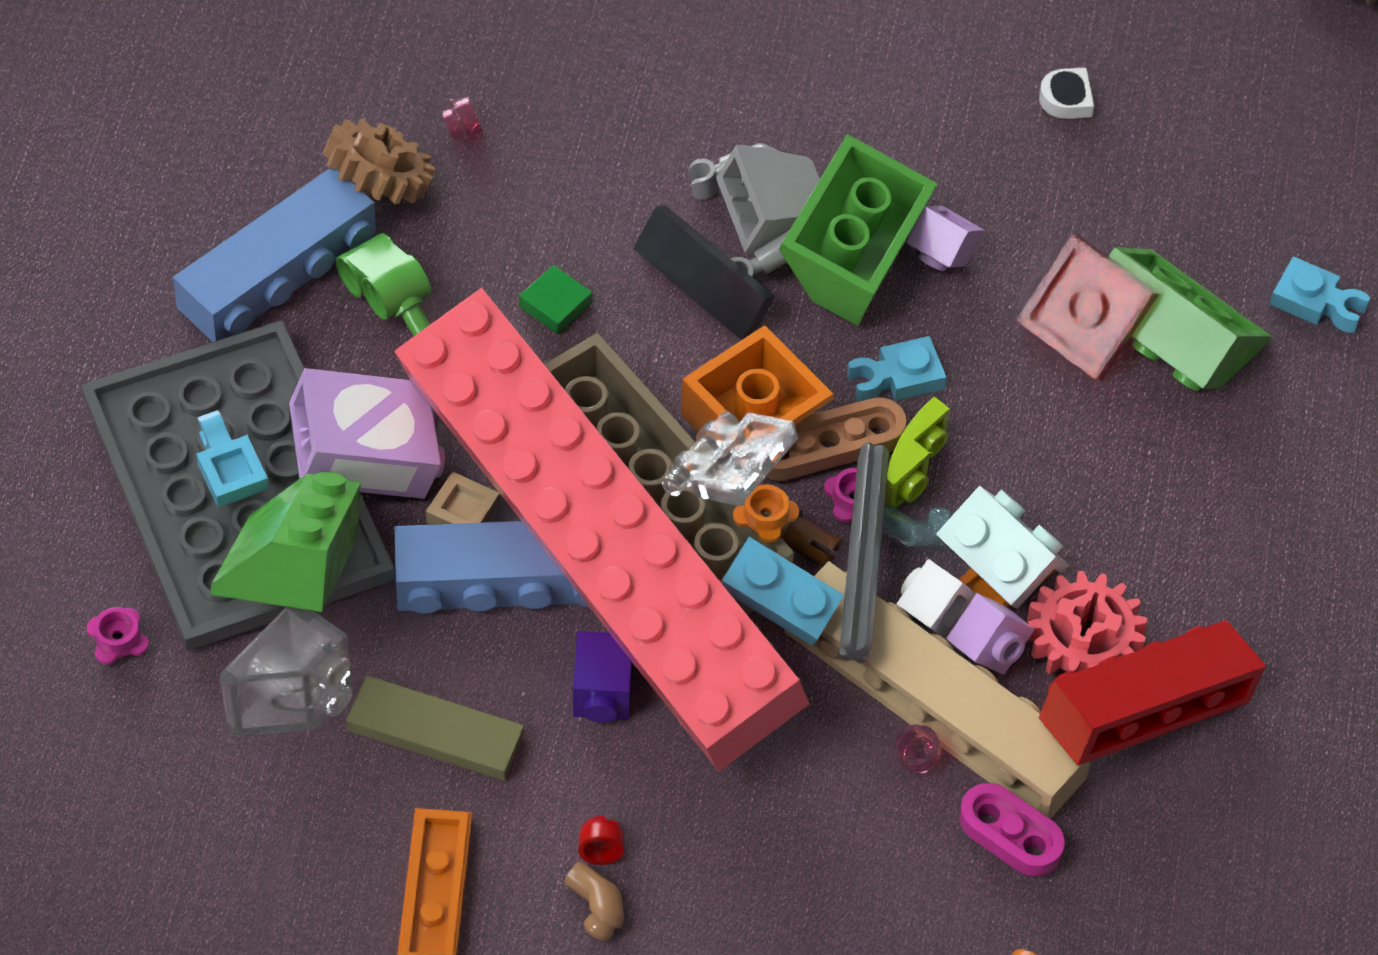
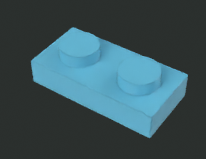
[721,537,844,646]

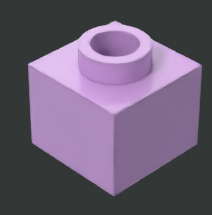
[907,205,985,271]
[946,593,1035,675]

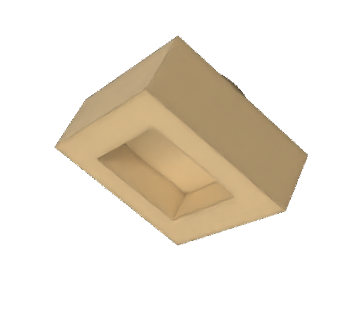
[426,471,500,525]

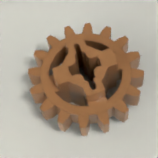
[323,119,435,204]

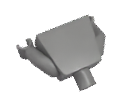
[688,143,820,279]

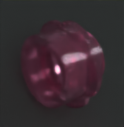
[441,95,483,143]

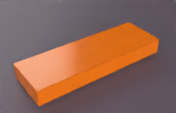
[397,808,472,955]

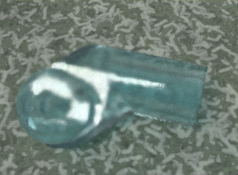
[882,504,954,547]

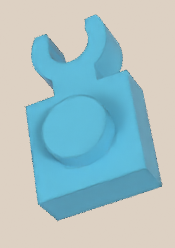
[1270,257,1370,333]
[847,336,947,402]

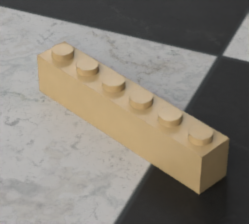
[784,562,1091,819]

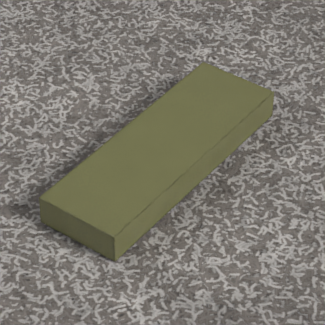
[346,675,524,781]

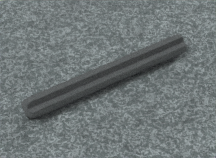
[839,442,889,663]

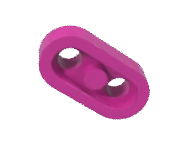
[959,783,1064,876]

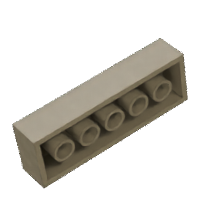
[544,333,794,615]

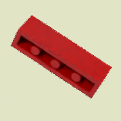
[1038,620,1266,766]

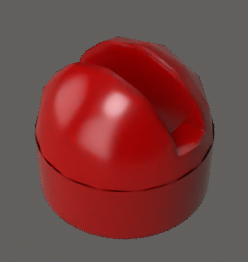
[578,815,624,865]

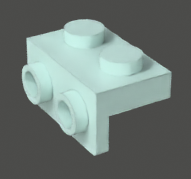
[936,486,1069,609]

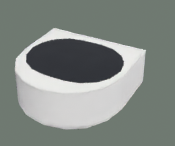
[1039,68,1094,119]

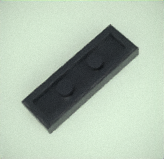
[633,205,775,340]

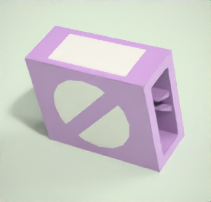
[289,368,445,499]

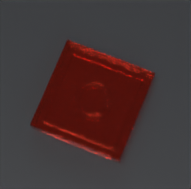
[1016,234,1159,380]

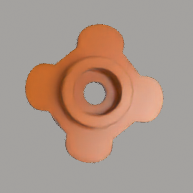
[733,484,799,543]

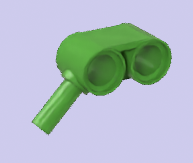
[336,233,431,336]

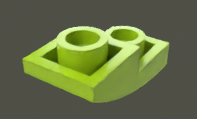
[884,396,950,514]

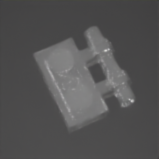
[662,412,798,506]

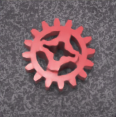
[1027,571,1147,675]

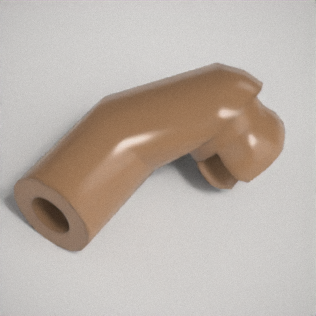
[564,861,625,941]

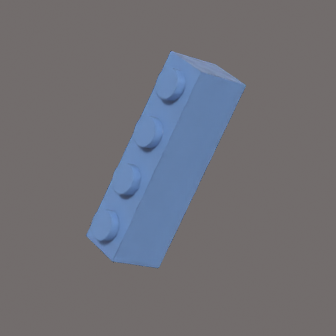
[173,168,376,342]
[394,521,589,614]

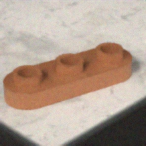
[752,398,907,481]

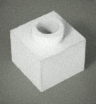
[897,559,976,639]

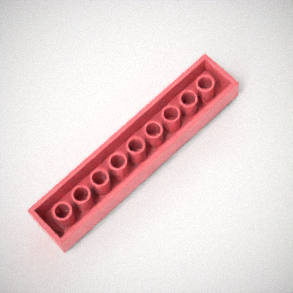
[394,288,810,772]

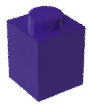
[573,631,632,723]

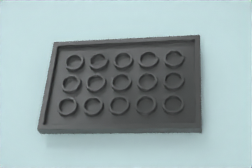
[81,320,395,651]

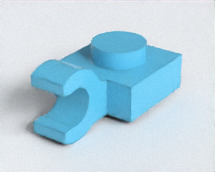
[196,410,269,508]

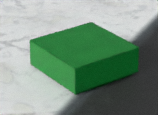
[519,265,592,334]

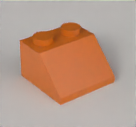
[681,325,834,455]

